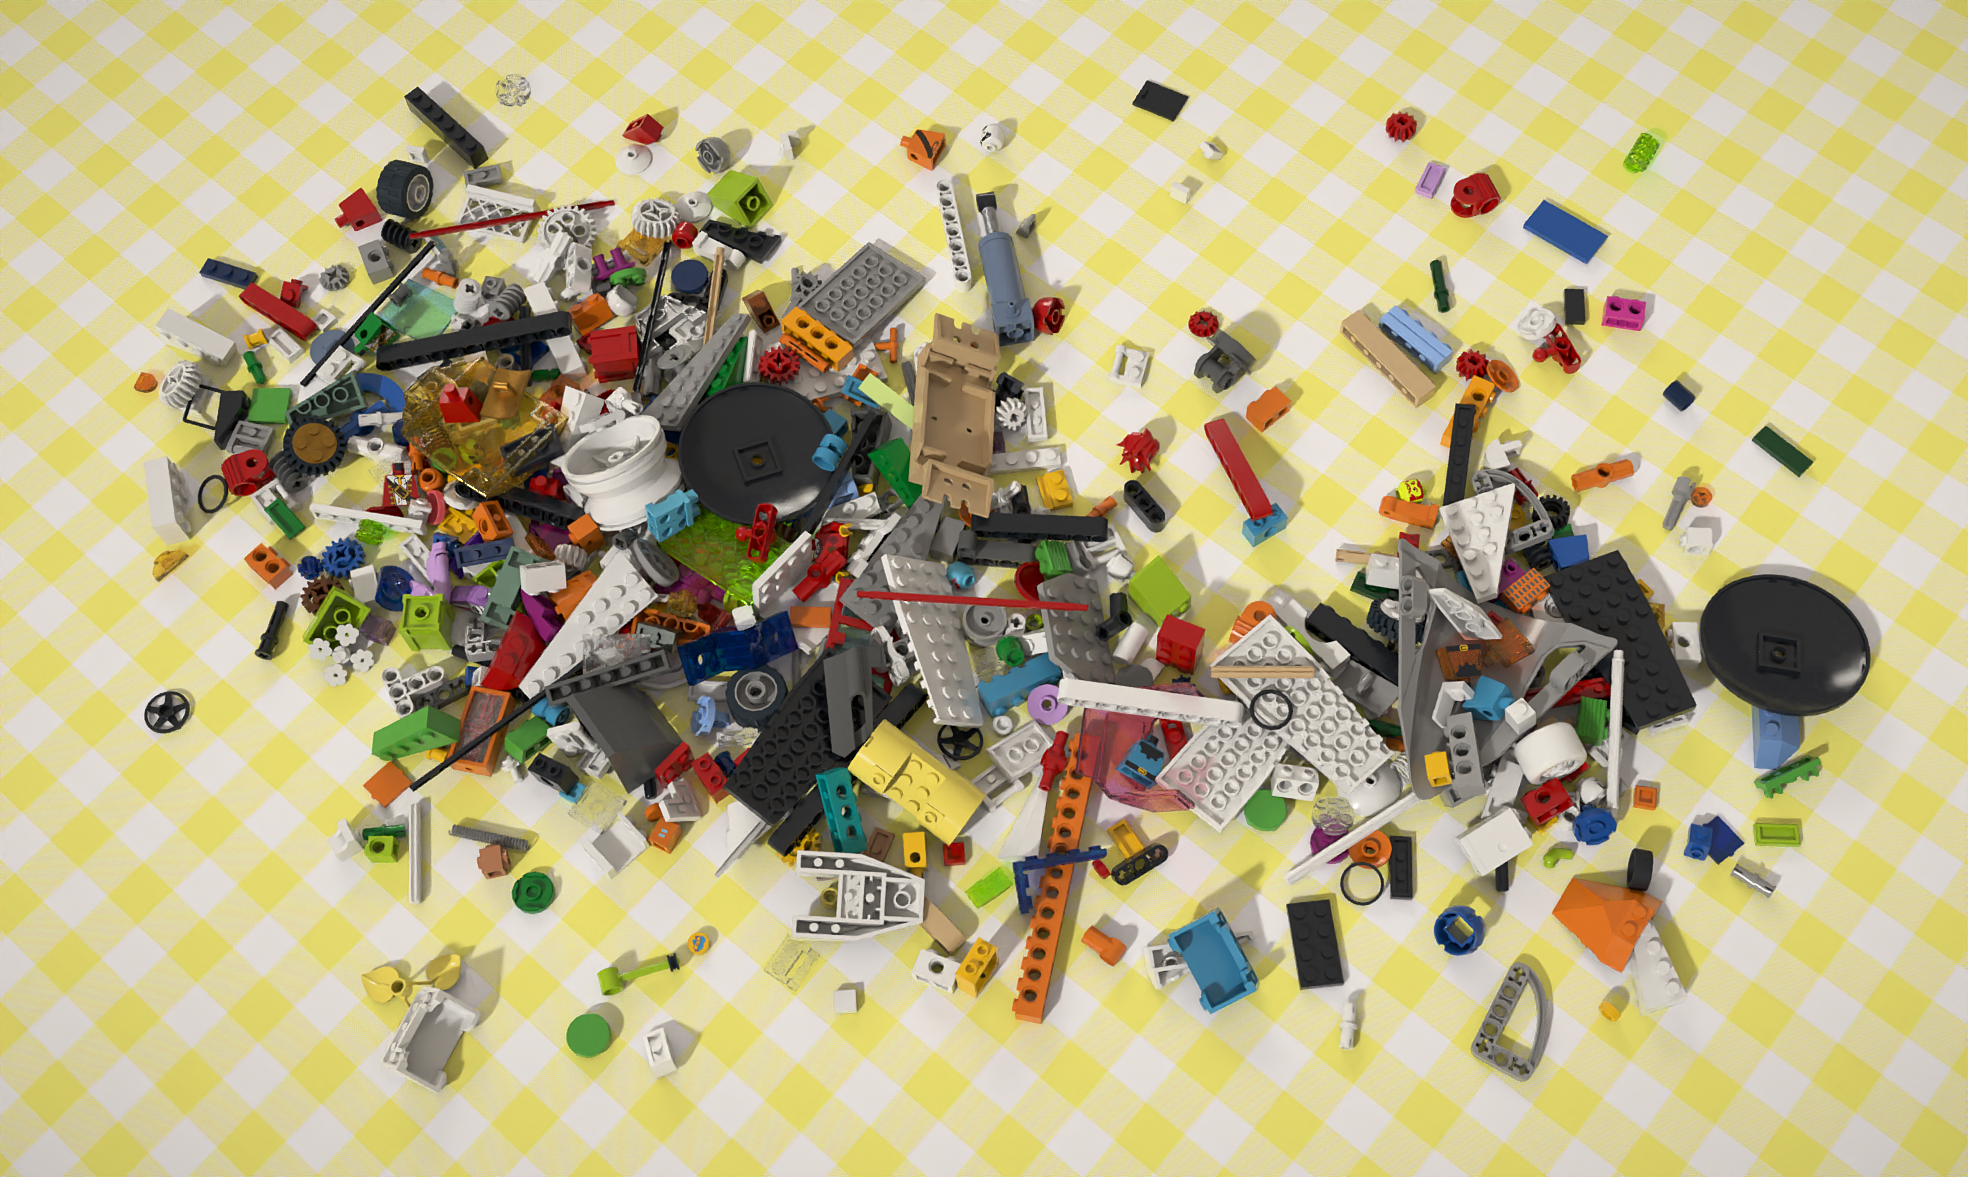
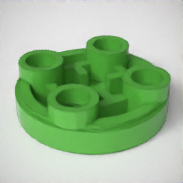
[609,268,647,289]
[1244,789,1287,831]
[566,1013,611,1058]

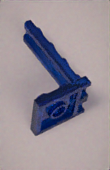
[1012,845,1107,916]

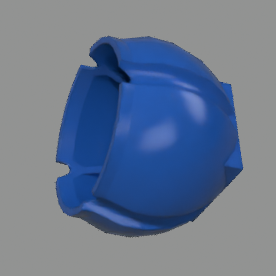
[1434,905,1486,956]

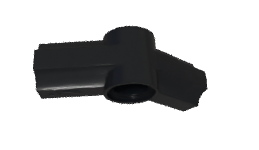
[1095,592,1132,642]

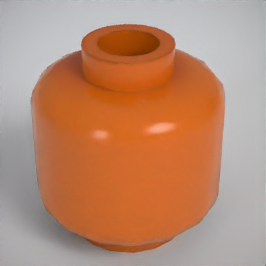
[417,468,446,494]

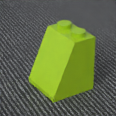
[707,170,774,229]
[1128,555,1191,628]

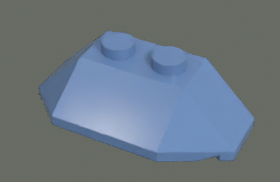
[1752,705,1800,770]

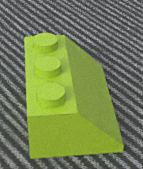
[302,585,371,656]

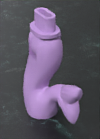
[409,542,451,604]

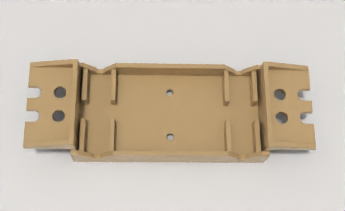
[908,313,1000,518]

